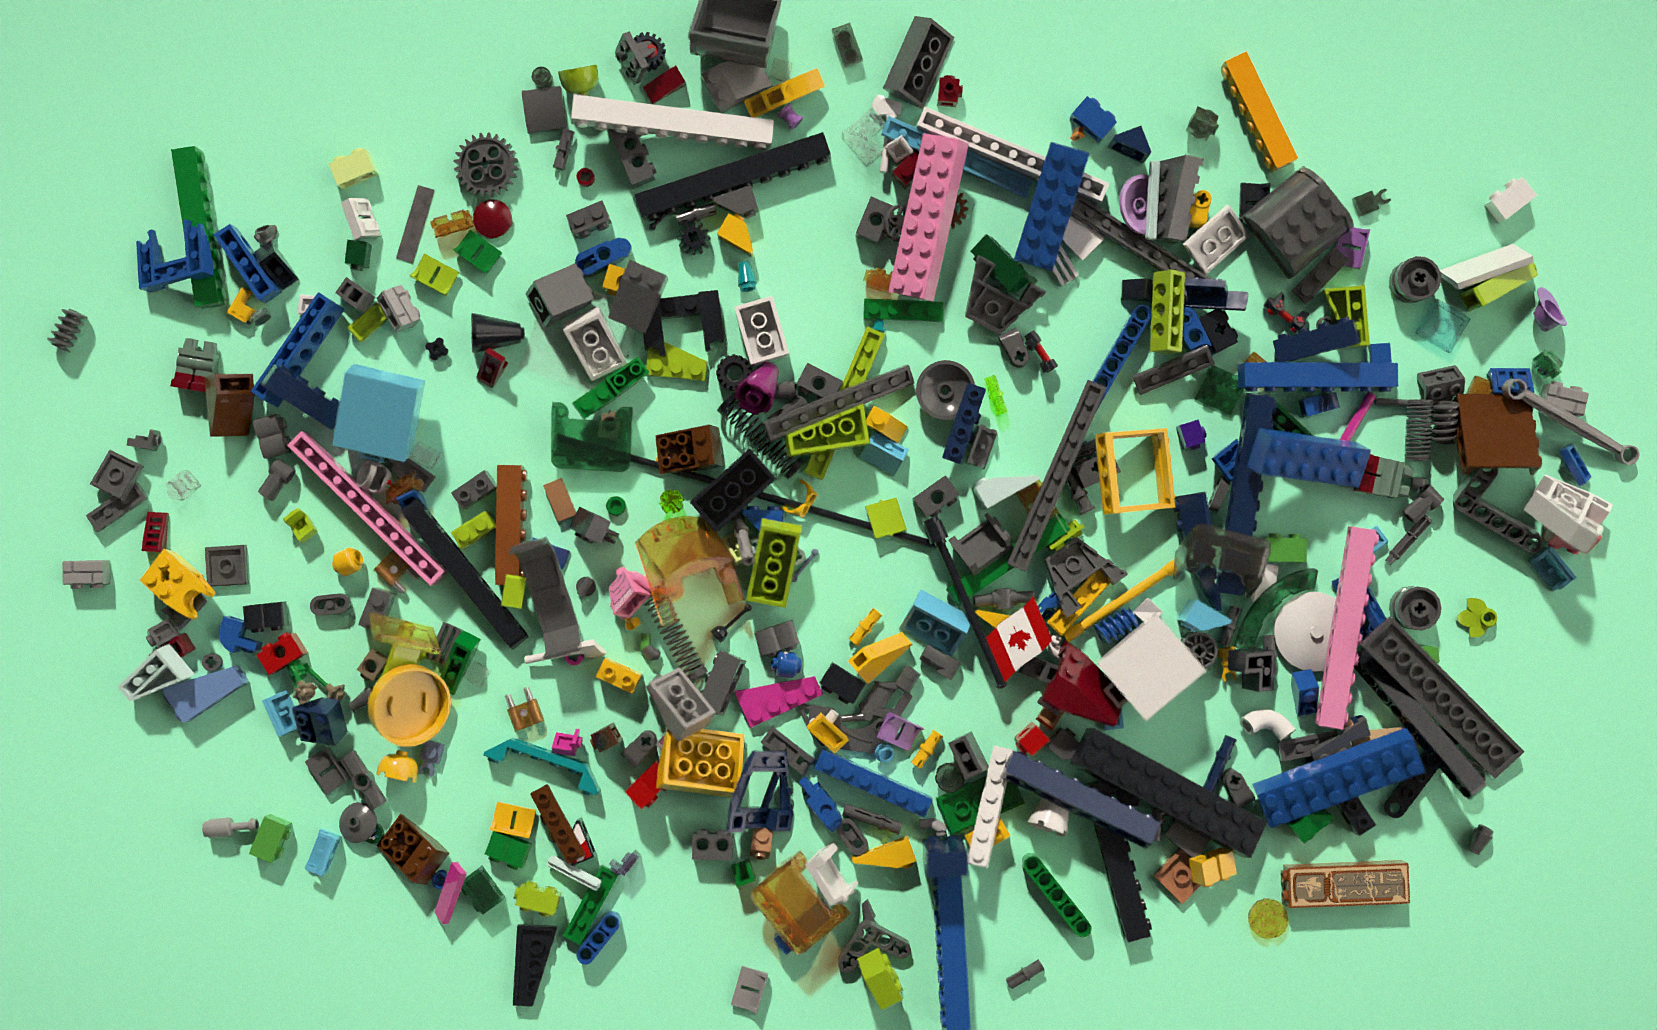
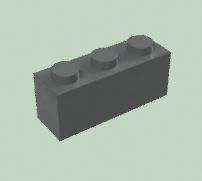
[700,650,747,716]

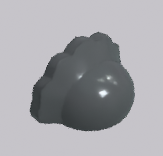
[254,225,278,244]

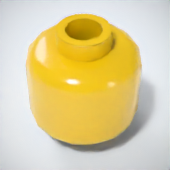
[332,547,364,576]

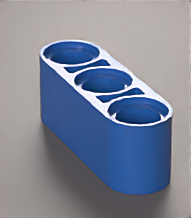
[576,911,622,965]

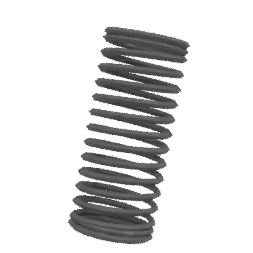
[1404,399,1433,461]

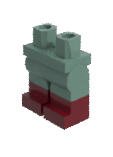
[170,338,221,393]
[1353,454,1414,498]

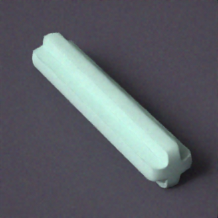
[547,855,601,891]

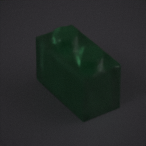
[461,865,505,915]

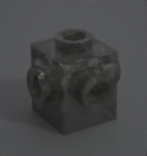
[1185,106,1219,141]

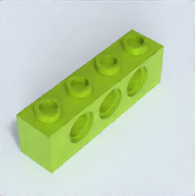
[1150,269,1185,354]

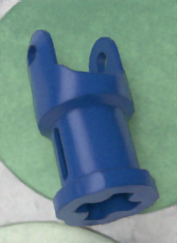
[1038,590,1060,620]

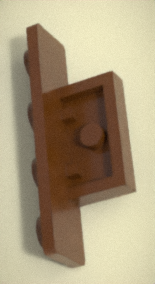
[530,784,585,864]

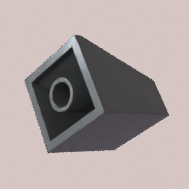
[525,263,594,329]

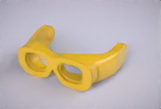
[781,479,818,518]

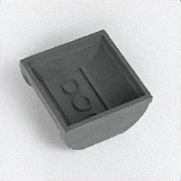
[688,0,782,69]
[1240,166,1354,279]

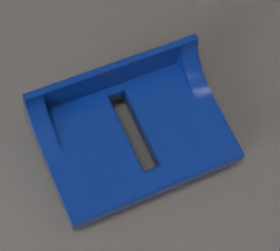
[1486,368,1534,394]

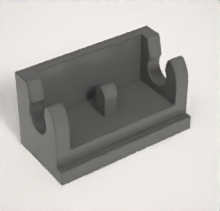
[966,424,998,469]

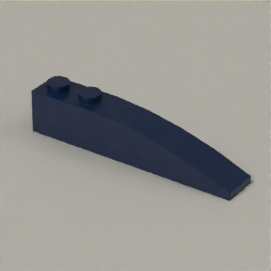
[1173,491,1222,611]

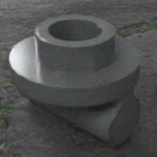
[576,576,596,597]

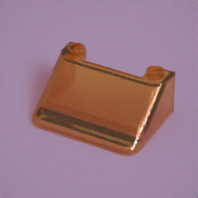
[751,850,851,954]

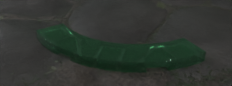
[1234,568,1318,649]

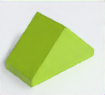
[501,574,527,608]

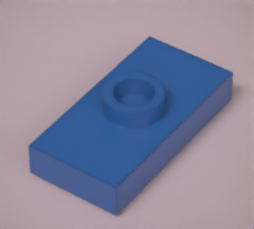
[1559,443,1592,486]

